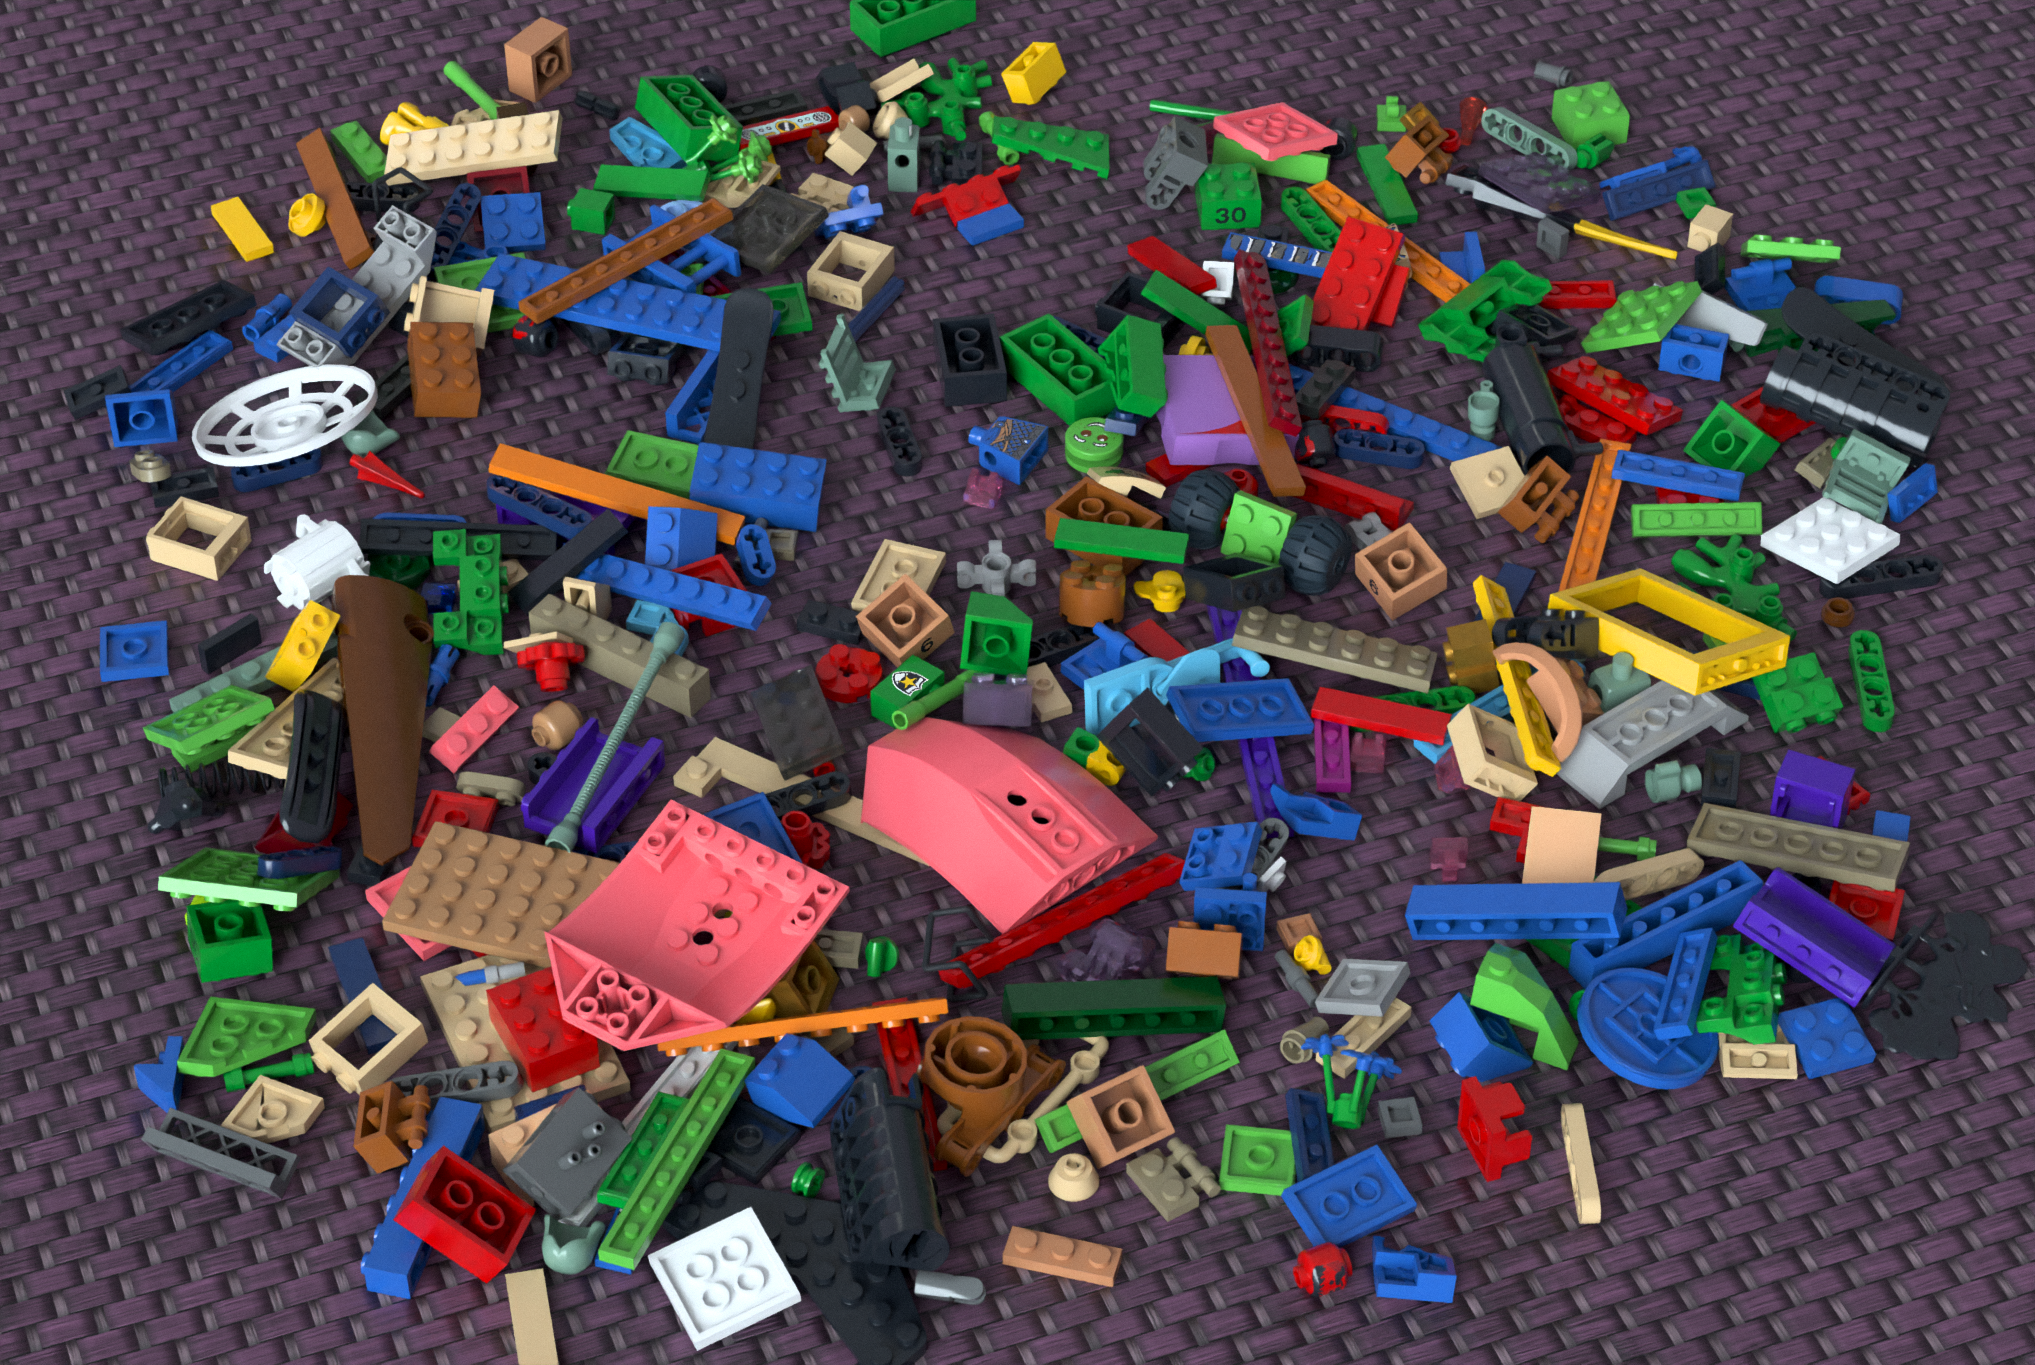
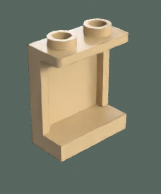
[404,276,494,356]

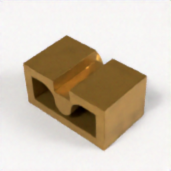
[1443,619,1499,694]

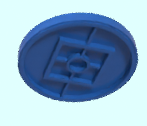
[1577,968,1719,1089]

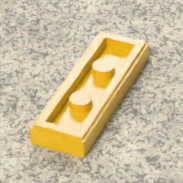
[211,197,274,262]

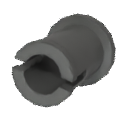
[1534,61,1573,88]

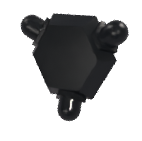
[148,779,225,834]

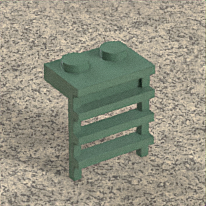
[819,314,896,413]
[1822,429,1911,524]

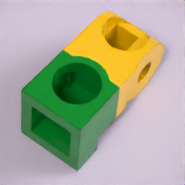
[1063,727,1126,786]

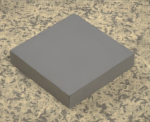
[1315,959,1411,1017]

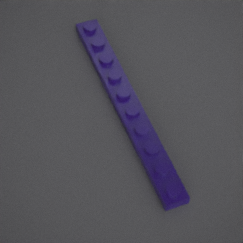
[1207,605,1294,839]

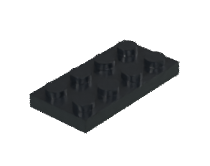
[120,280,257,356]

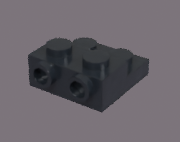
[1491,304,1579,360]
[607,333,685,386]

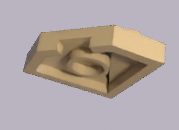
[221,1075,325,1144]

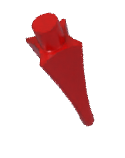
[349,451,425,498]

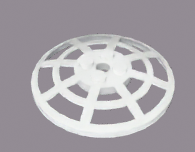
[192,364,378,466]

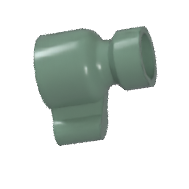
[1468,380,1500,441]
[1645,760,1702,803]

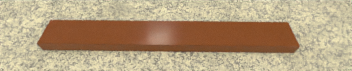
[296,128,375,270]
[518,198,733,324]
[1205,325,1306,497]

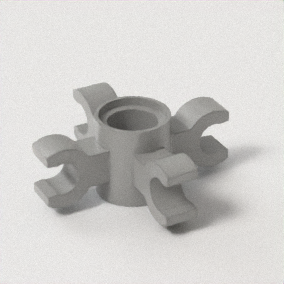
[957,540,1036,596]

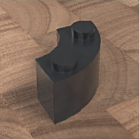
[816,62,878,116]

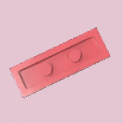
[429,685,519,774]

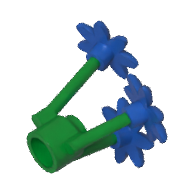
[1301,1034,1402,1129]

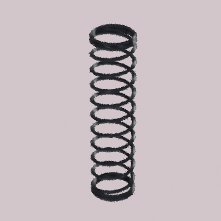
[158,760,285,799]

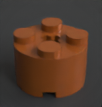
[1059,560,1126,627]

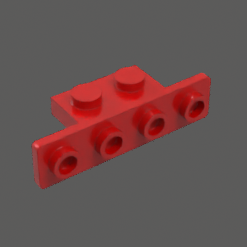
[910,165,1022,227]

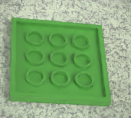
[158,847,340,911]

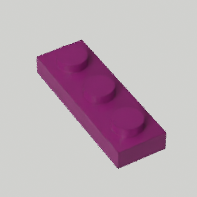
[1313,718,1351,793]

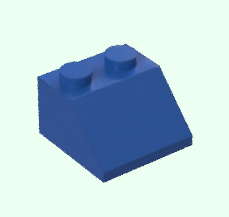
[105,389,178,447]
[645,506,718,571]
[1429,992,1533,1082]
[744,1033,855,1128]

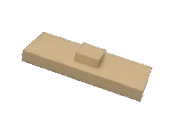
[504,632,573,653]

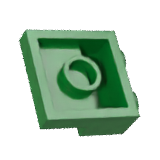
[1752,652,1843,734]

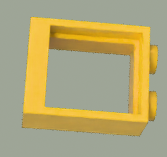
[265,600,341,692]

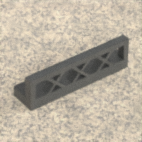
[141,1108,301,1199]

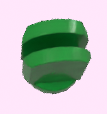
[1576,132,1615,169]

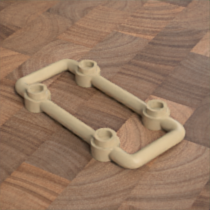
[937,1036,1109,1163]

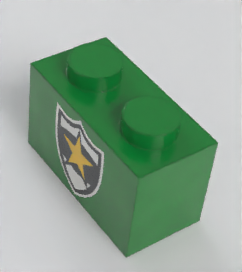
[870,655,944,729]

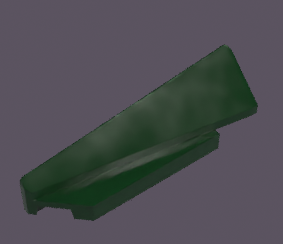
[1745,300,1896,357]

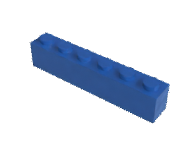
[1568,860,1763,989]
[1405,882,1627,940]
[361,1097,485,1299]

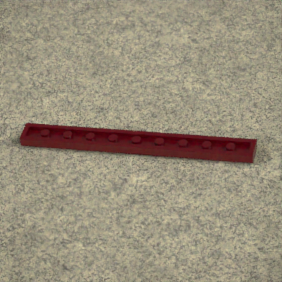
[1234,249,1302,437]

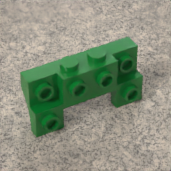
[1418,260,1553,356]
[433,529,509,656]
[1696,934,1787,1045]

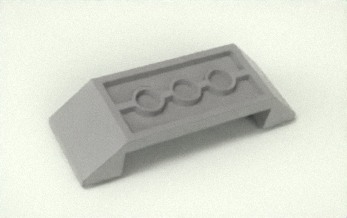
[276,205,437,370]
[1556,680,1749,809]

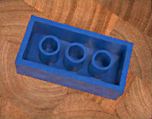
[689,442,827,532]

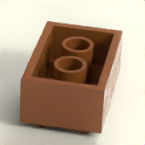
[407,322,481,418]
[1046,476,1163,576]

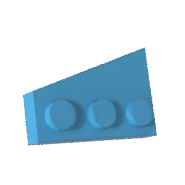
[609,117,687,169]

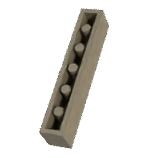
[529,594,711,718]

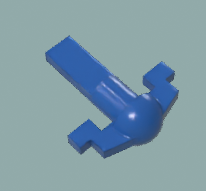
[1664,146,1702,171]

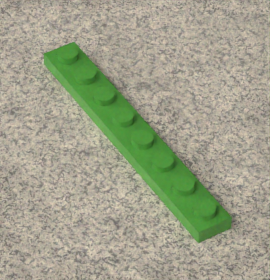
[598,1048,755,1270]

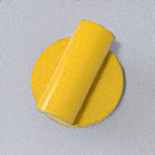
[1294,935,1332,975]

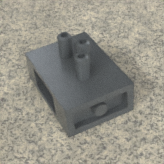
[502,1087,632,1221]

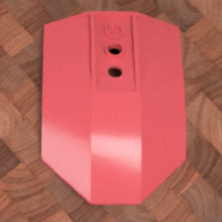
[861,717,1158,934]
[544,800,850,1051]

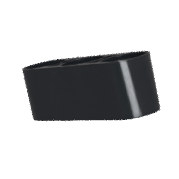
[1292,325,1384,372]

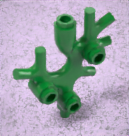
[881,58,992,141]
[1671,534,1797,642]

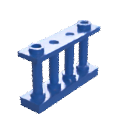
[602,204,741,294]

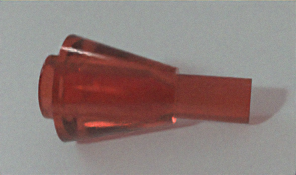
[1459,97,1488,146]

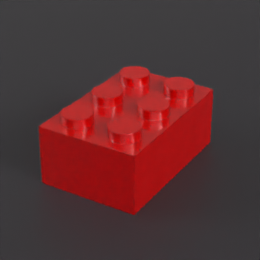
[486,966,600,1093]
[393,1145,536,1284]

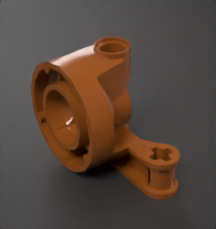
[916,1016,1066,1177]

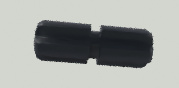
[574,91,621,120]

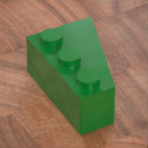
[1097,315,1168,418]

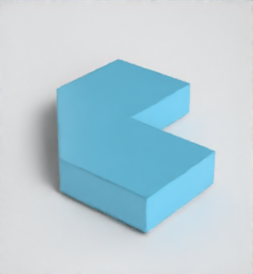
[626,600,689,657]

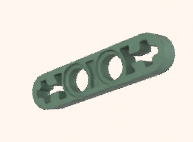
[1481,106,1578,173]

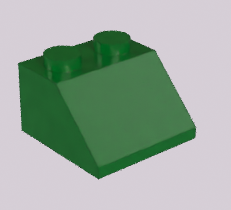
[1683,400,1781,478]
[960,591,1033,678]

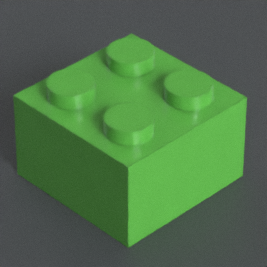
[1551,81,1630,151]

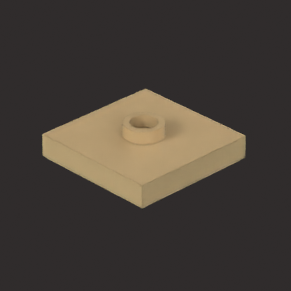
[1450,446,1525,519]

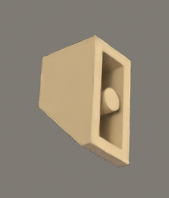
[563,577,612,620]

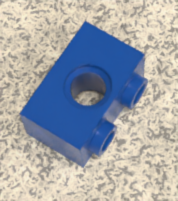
[1658,324,1729,382]

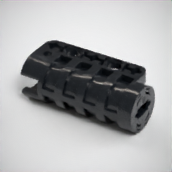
[1760,333,1950,469]

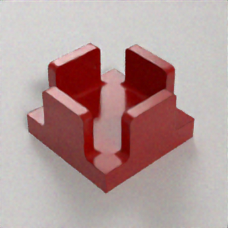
[670,553,747,636]
[1457,1076,1532,1182]

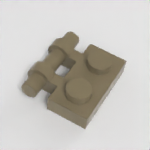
[1126,1137,1221,1222]

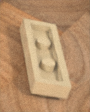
[1316,997,1412,1079]

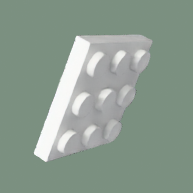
[1761,497,1900,584]
[648,1207,801,1351]

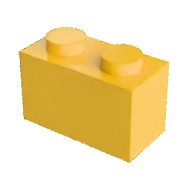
[1001,42,1066,105]

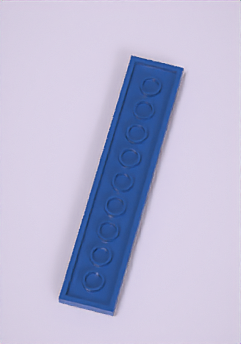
[474,253,781,352]

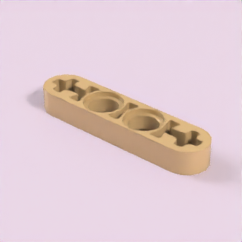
[1594,848,1704,901]
[1561,1103,1601,1224]

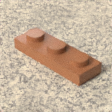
[1003,1226,1123,1287]

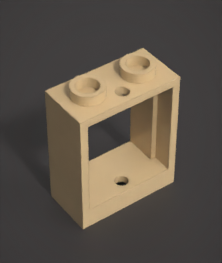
[807,231,895,311]
[146,497,252,581]
[1447,704,1538,801]
[309,983,428,1095]

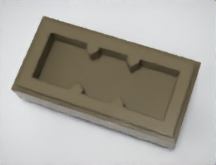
[1795,437,1836,489]

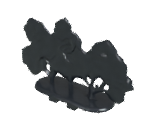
[1861,909,2028,1060]

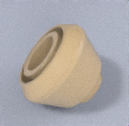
[873,101,908,139]
[1048,1153,1099,1202]

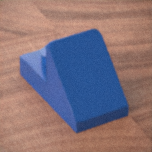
[134,1036,185,1113]

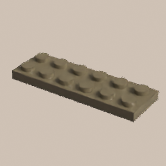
[1232,606,1438,693]
[1687,803,1910,892]

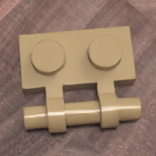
[789,173,854,217]

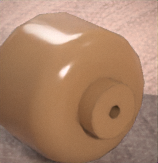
[838,105,870,132]

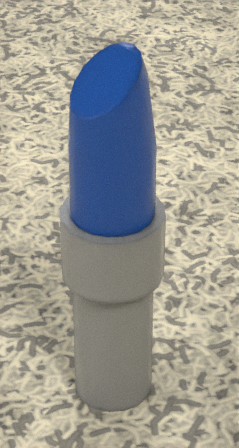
[455,962,525,986]

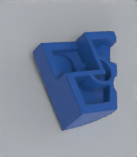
[1270,783,1363,841]
[1372,1236,1457,1303]

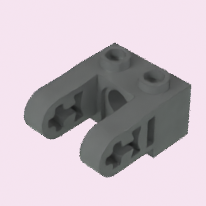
[1143,116,1208,210]

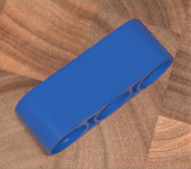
[1814,276,1904,325]

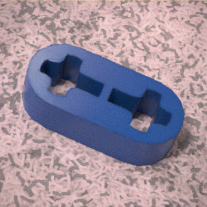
[736,524,776,586]

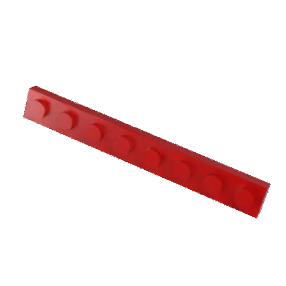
[938,853,1185,988]

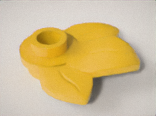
[1134,570,1185,612]

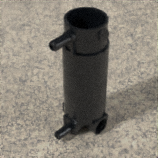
[1482,324,1603,475]

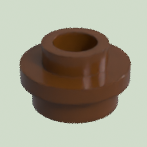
[1821,597,1855,628]

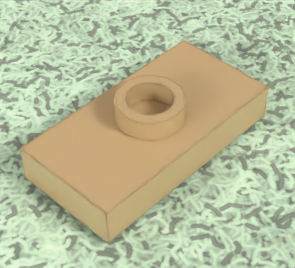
[1015,662,1072,723]

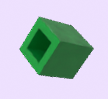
[567,188,616,235]

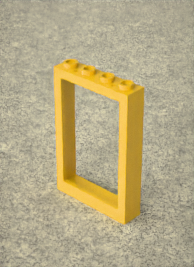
[1548,568,1790,696]

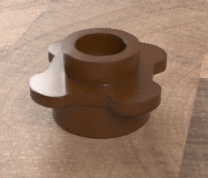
[807,129,830,164]

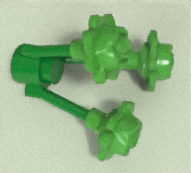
[682,115,772,184]

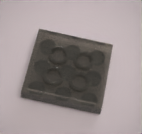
[711,184,829,274]

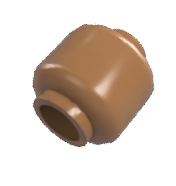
[532,700,583,751]

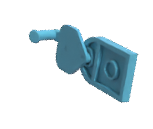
[1084,638,1270,736]

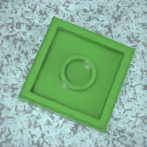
[1219,1124,1296,1196]

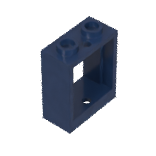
[289,266,391,358]

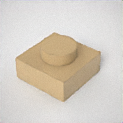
[673,755,721,798]

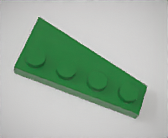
[992,116,1110,179]

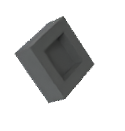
[1536,217,1569,259]
[1377,1097,1423,1139]

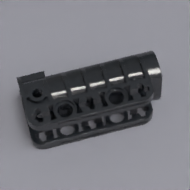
[830,1067,950,1271]

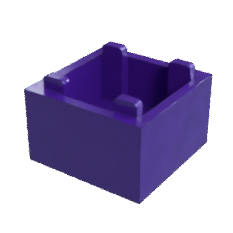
[1770,749,1856,829]

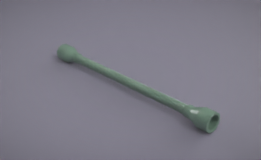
[545,622,685,853]

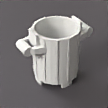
[264,515,370,610]

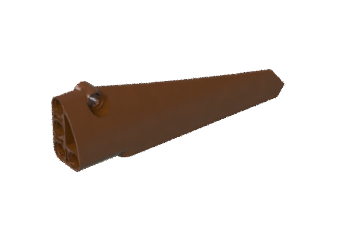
[331,575,434,866]

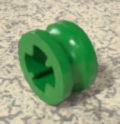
[791,1162,825,1198]

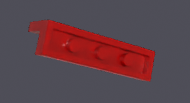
[1292,463,1414,531]

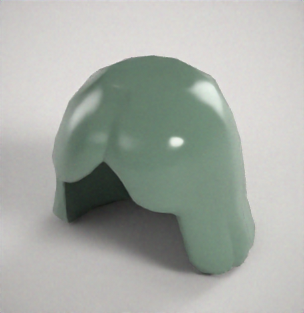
[341,410,400,458]
[542,1214,606,1275]

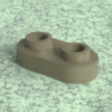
[129,450,172,482]
[456,772,526,806]

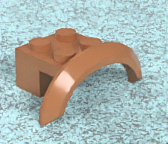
[1493,642,1604,763]

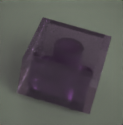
[963,672,1035,726]

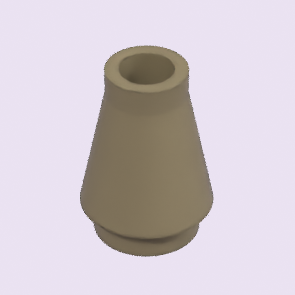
[1280,1017,1329,1064]

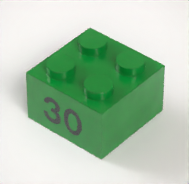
[1195,162,1262,230]
[186,899,273,983]

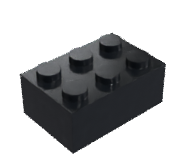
[933,313,1007,407]

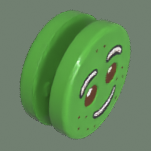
[1065,417,1124,473]

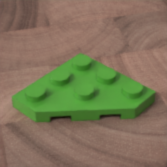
[177,997,316,1077]

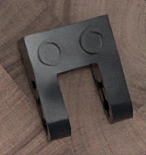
[1492,609,1599,659]

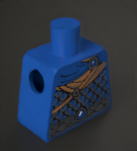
[968,416,1048,485]

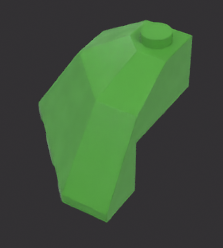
[1470,943,1579,1070]

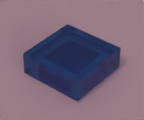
[421,582,457,614]

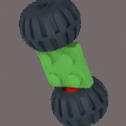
[1169,469,1352,596]

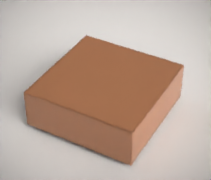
[1277,913,1322,954]

